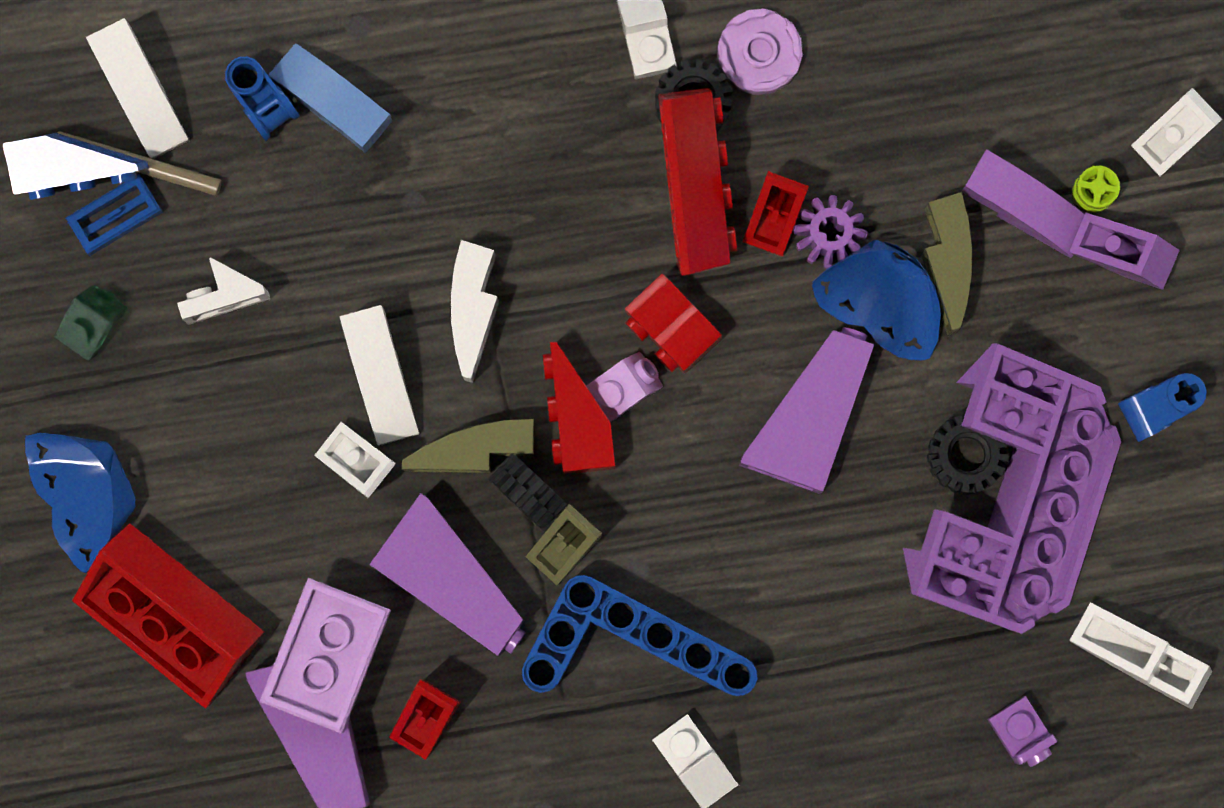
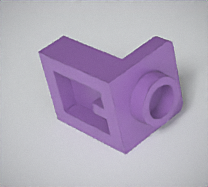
[987,696,1057,767]

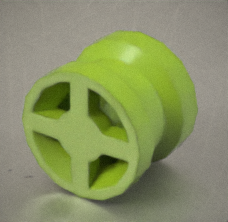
[1072,166,1120,213]

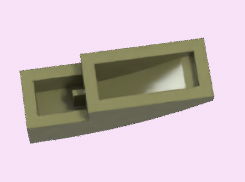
[921,192,972,335]
[402,419,535,473]

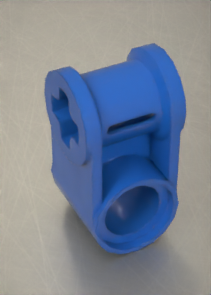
[225,56,300,141]
[1118,373,1207,442]

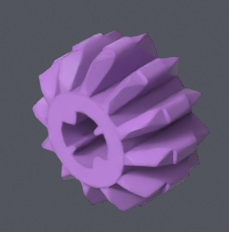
[793,195,867,269]

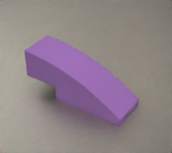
[961,149,1085,258]

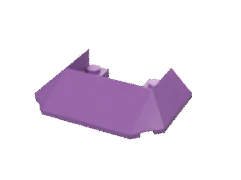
[903,343,1121,634]

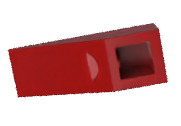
[543,342,615,475]

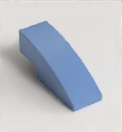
[268,43,393,153]

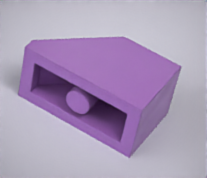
[1069,213,1180,290]

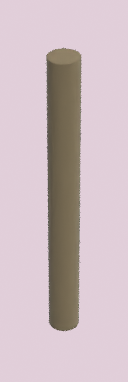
[58,131,222,196]

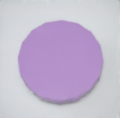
[717,9,803,95]

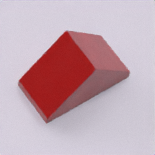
[743,171,809,257]
[389,679,461,760]

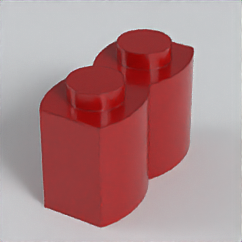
[625,274,722,374]

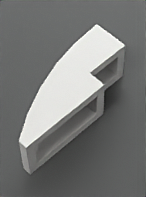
[86,18,189,159]
[451,240,499,383]
[339,305,419,446]
[1070,602,1212,709]

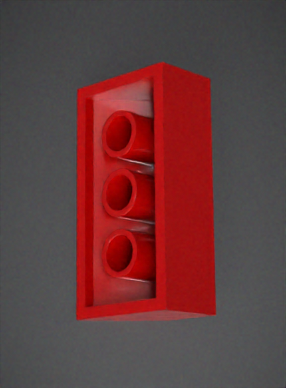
[658,88,737,275]
[72,523,264,709]

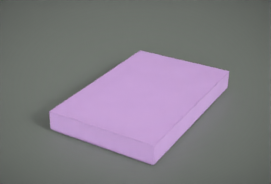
[259,578,391,734]

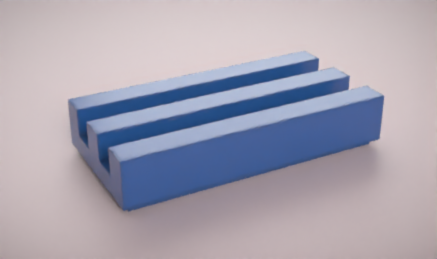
[66,174,163,256]

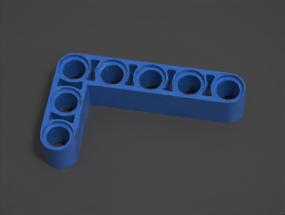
[522,575,757,696]

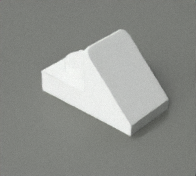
[617,0,676,79]
[1131,88,1222,176]
[177,258,270,325]
[314,422,396,498]
[652,714,738,808]

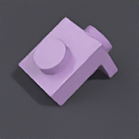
[586,352,663,422]

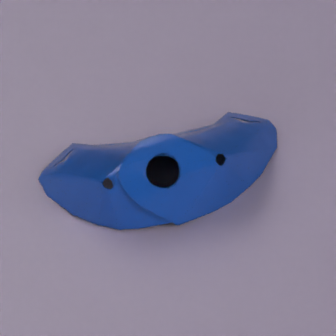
[812,240,941,361]
[25,433,136,573]

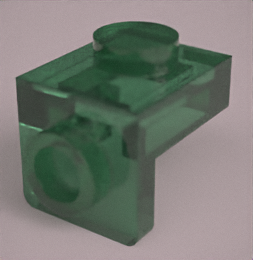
[54,285,127,361]

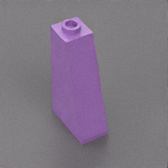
[739,327,874,494]
[370,493,526,656]
[245,666,370,808]

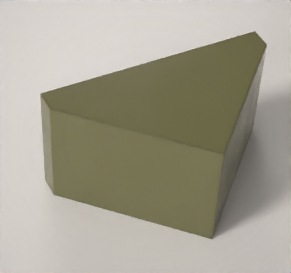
[525,504,602,585]

